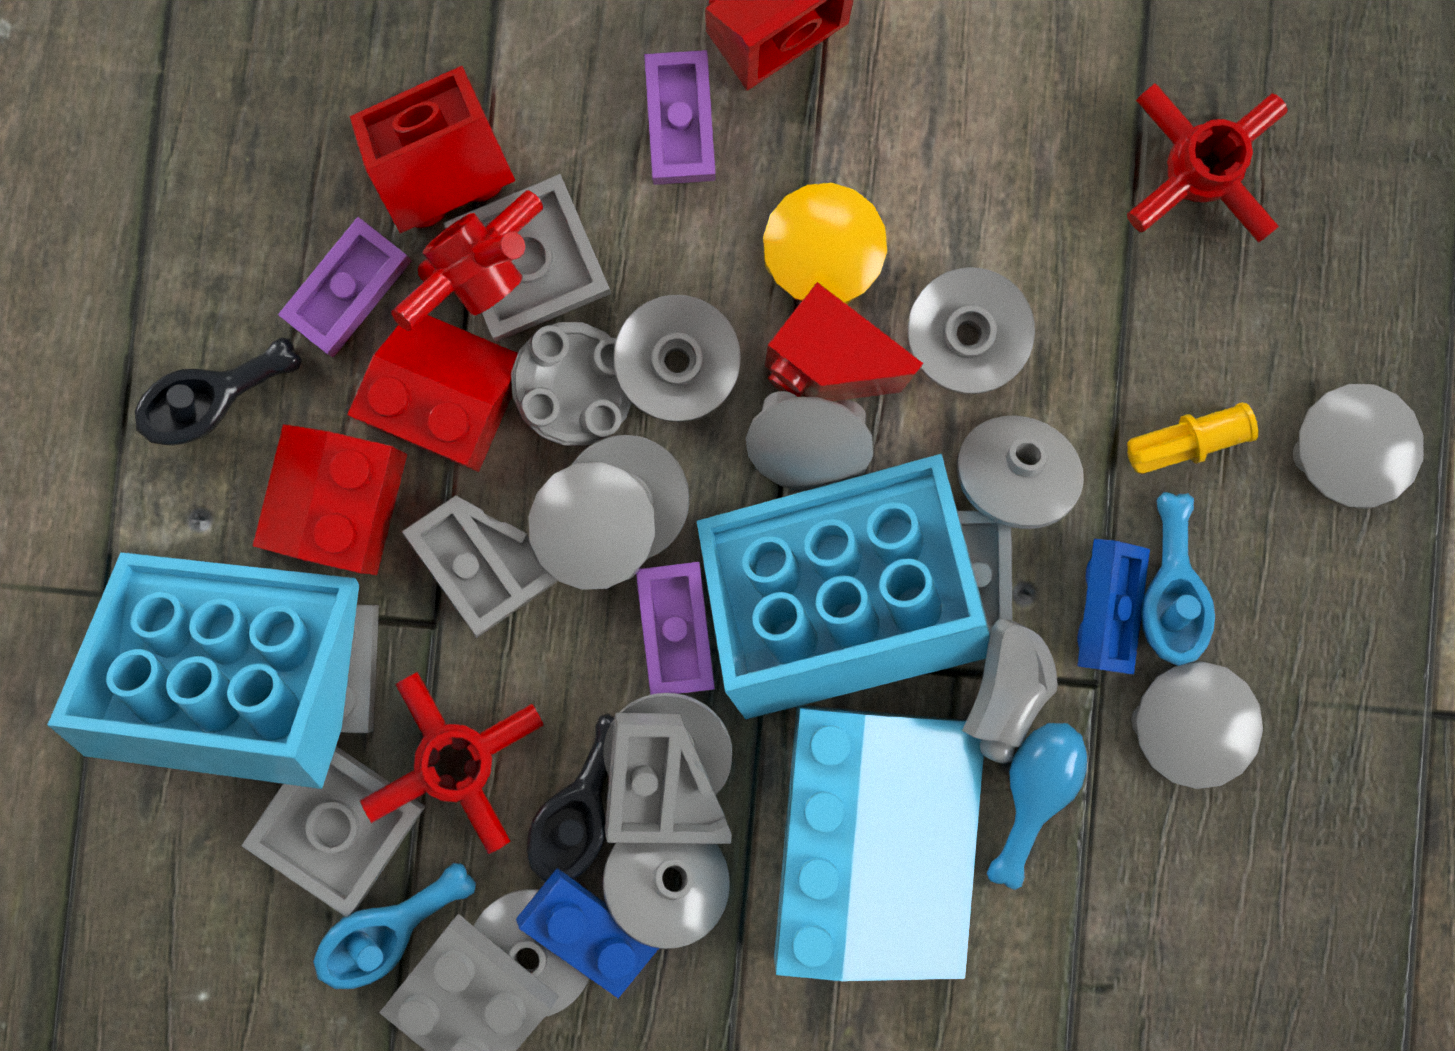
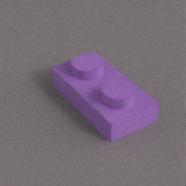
[644,50,716,185]
[278,217,412,358]
[636,562,715,695]

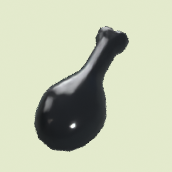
[135,337,302,446]
[527,713,615,882]

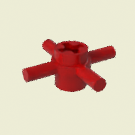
[1127,83,1288,243]
[391,190,543,331]
[359,672,544,854]

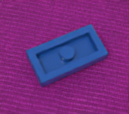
[1077,539,1150,674]
[516,868,659,998]

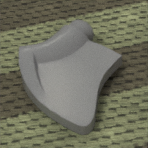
[962,619,1058,763]

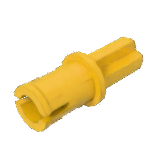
[1127,402,1259,474]

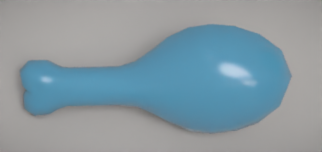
[1141,492,1215,666]
[987,723,1087,890]
[313,863,476,989]

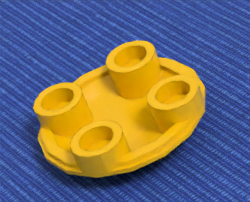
[763,183,887,304]

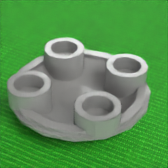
[511,322,632,446]
[1293,384,1423,509]
[746,391,873,492]
[528,462,655,590]
[1131,661,1263,789]

